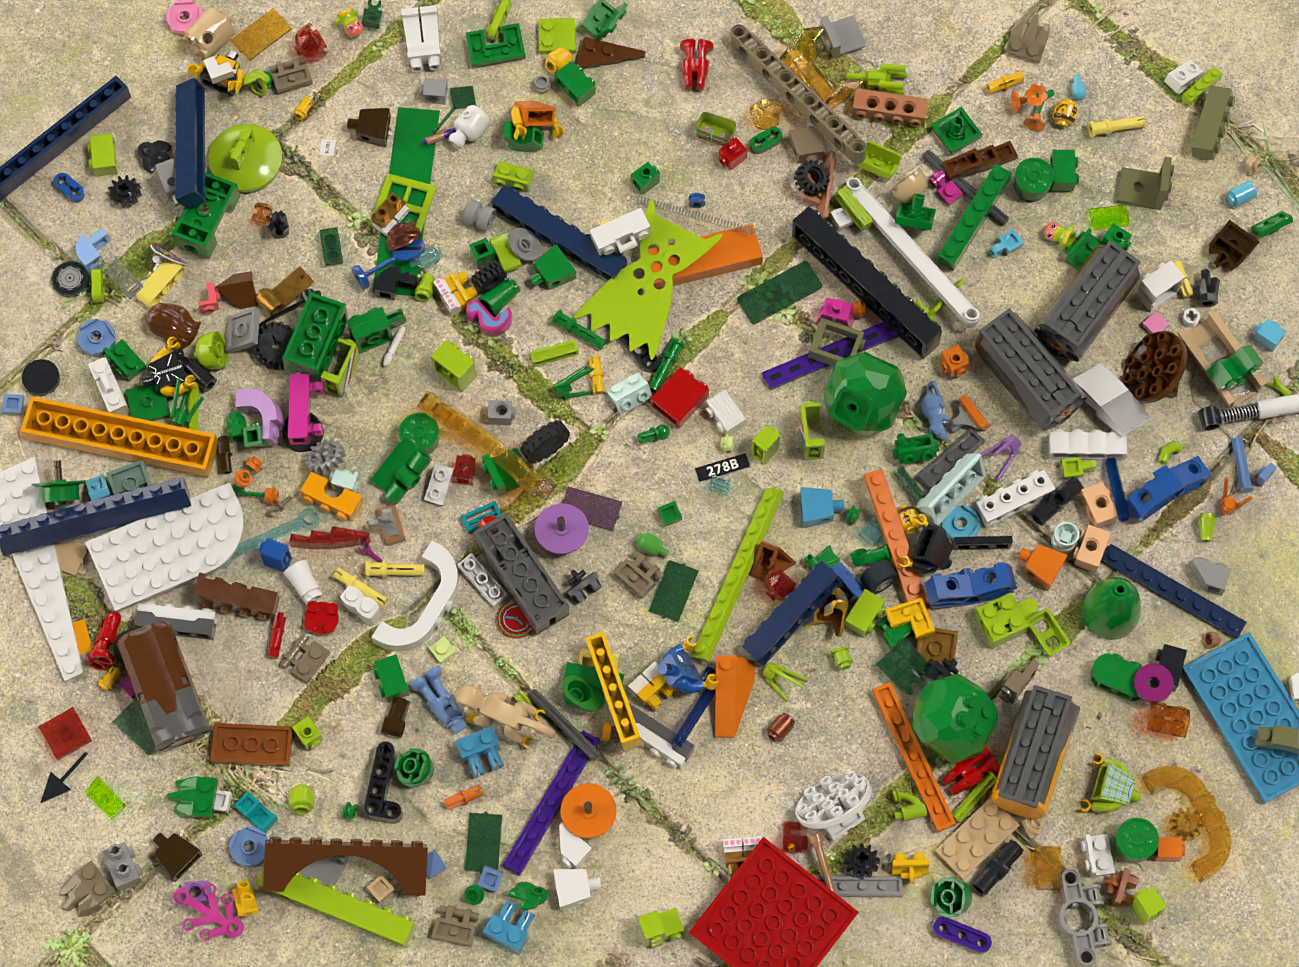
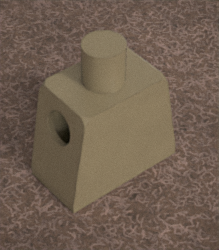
[788,126,824,163]

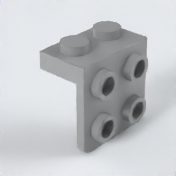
[818,15,866,58]
[300,836,349,887]

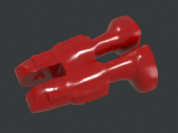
[680,39,714,90]
[86,612,121,670]
[942,746,1000,796]

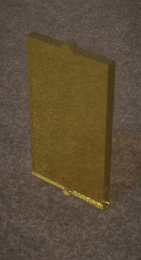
[231,8,292,61]

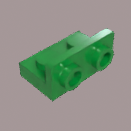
[1065,228,1106,270]
[103,339,147,381]

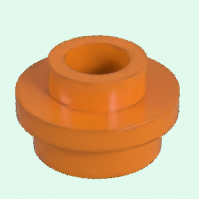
[853,299,867,318]

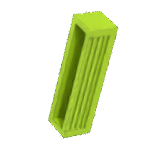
[1181,66,1223,107]
[834,186,873,231]
[530,340,579,367]

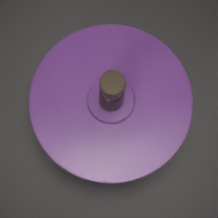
[535,504,589,554]

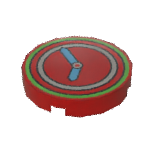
[498,601,533,639]

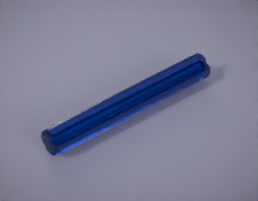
[1106,457,1130,522]
[672,688,715,748]

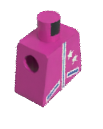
[816,298,855,328]

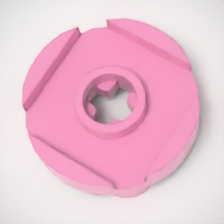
[166,0,203,35]

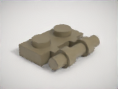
[269,56,313,93]
[614,551,665,599]
[280,634,331,684]
[432,905,480,947]

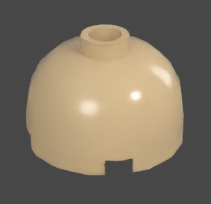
[890,169,928,203]

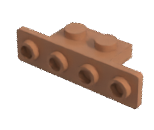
[801,151,836,220]

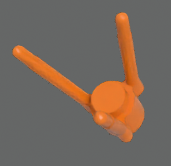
[1220,477,1253,516]

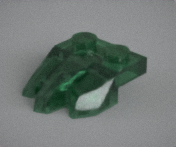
[876,637,930,695]

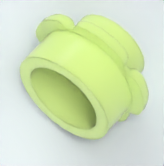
[721,434,734,453]

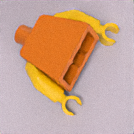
[511,101,564,139]

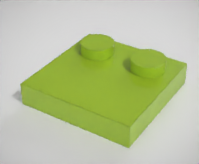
[539,18,576,54]

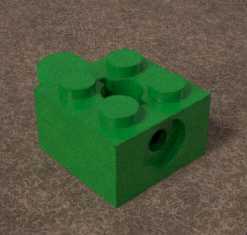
[347,307,407,354]

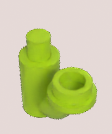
[892,788,927,821]

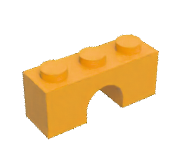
[300,472,364,522]

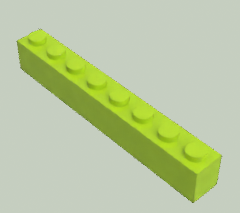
[257,869,416,948]

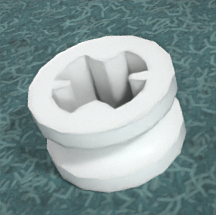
[1182,308,1200,327]

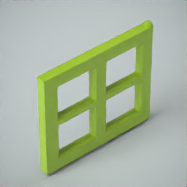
[368,173,437,239]

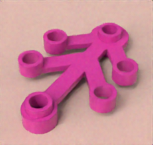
[173,883,244,941]

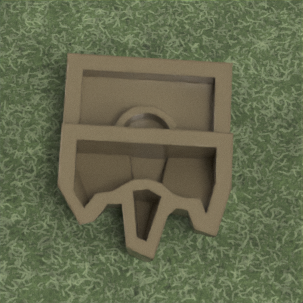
[1005,14,1050,63]
[59,860,116,917]

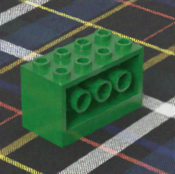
[282,292,348,383]

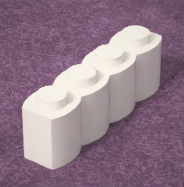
[1048,429,1127,460]

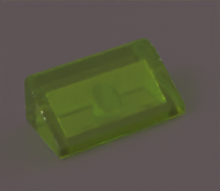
[1089,205,1129,230]
[85,776,126,820]

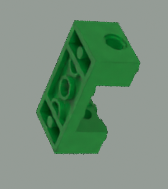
[171,172,240,259]

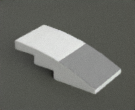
[1073,363,1151,437]

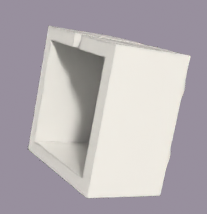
[1136,260,1185,312]

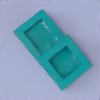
[234,791,278,833]

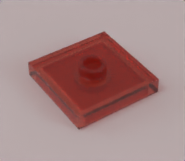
[38,707,92,761]

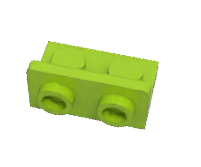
[492,161,534,192]

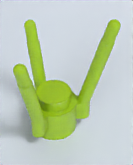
[763,662,808,701]

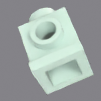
[329,469,360,492]

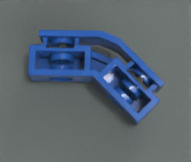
[1125,456,1211,522]
[924,562,1017,608]

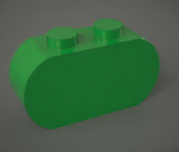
[1090,653,1150,702]

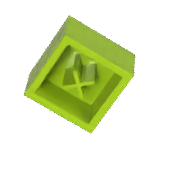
[431,340,477,392]

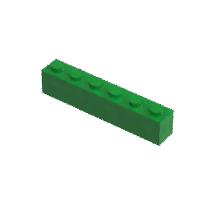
[938,164,1012,271]

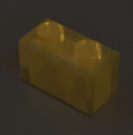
[1031,846,1062,890]

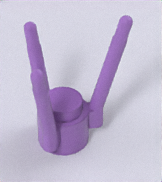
[980,434,1022,482]

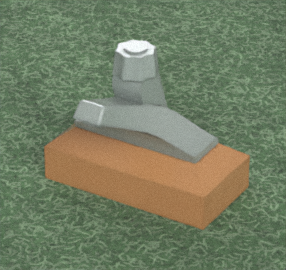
[367,504,406,546]

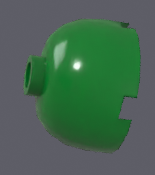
[931,877,972,918]

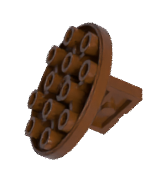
[1122,331,1187,403]

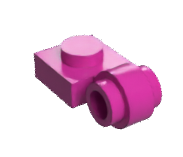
[929,171,963,207]

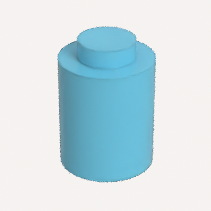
[1227,181,1257,207]

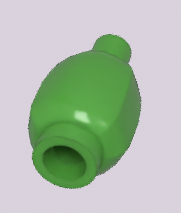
[635,533,669,557]

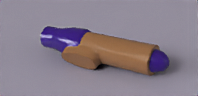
[423,128,457,145]

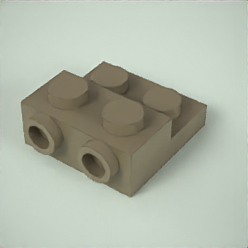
[999,659,1040,704]

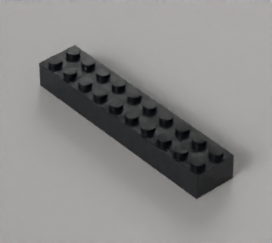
[792,206,942,360]

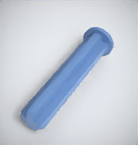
[1232,437,1254,493]

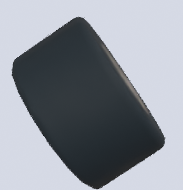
[860,560,898,595]

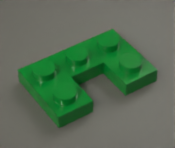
[465,23,526,68]

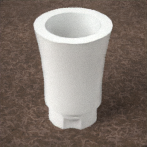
[283,560,322,605]

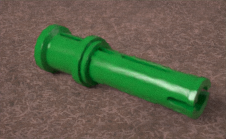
[551,309,607,350]
[649,338,685,393]

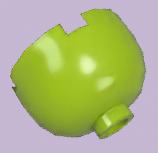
[194,331,229,370]

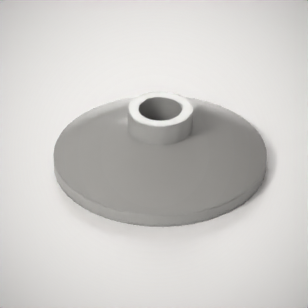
[509,228,542,261]

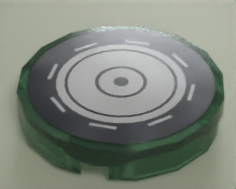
[51,261,89,297]

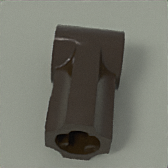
[381,697,410,739]

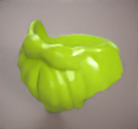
[243,69,270,96]

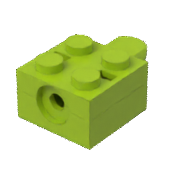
[974,593,1038,649]

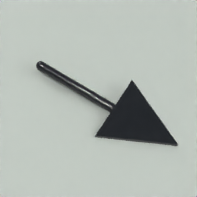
[41,752,88,803]

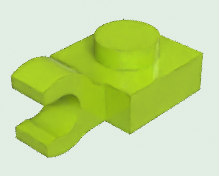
[1061,457,1096,480]

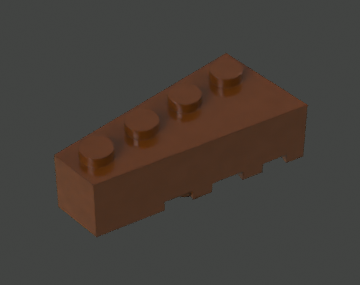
[194,572,280,621]

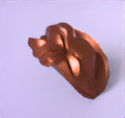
[386,222,423,251]

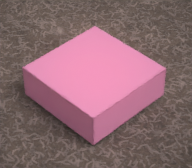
[1142,312,1169,334]

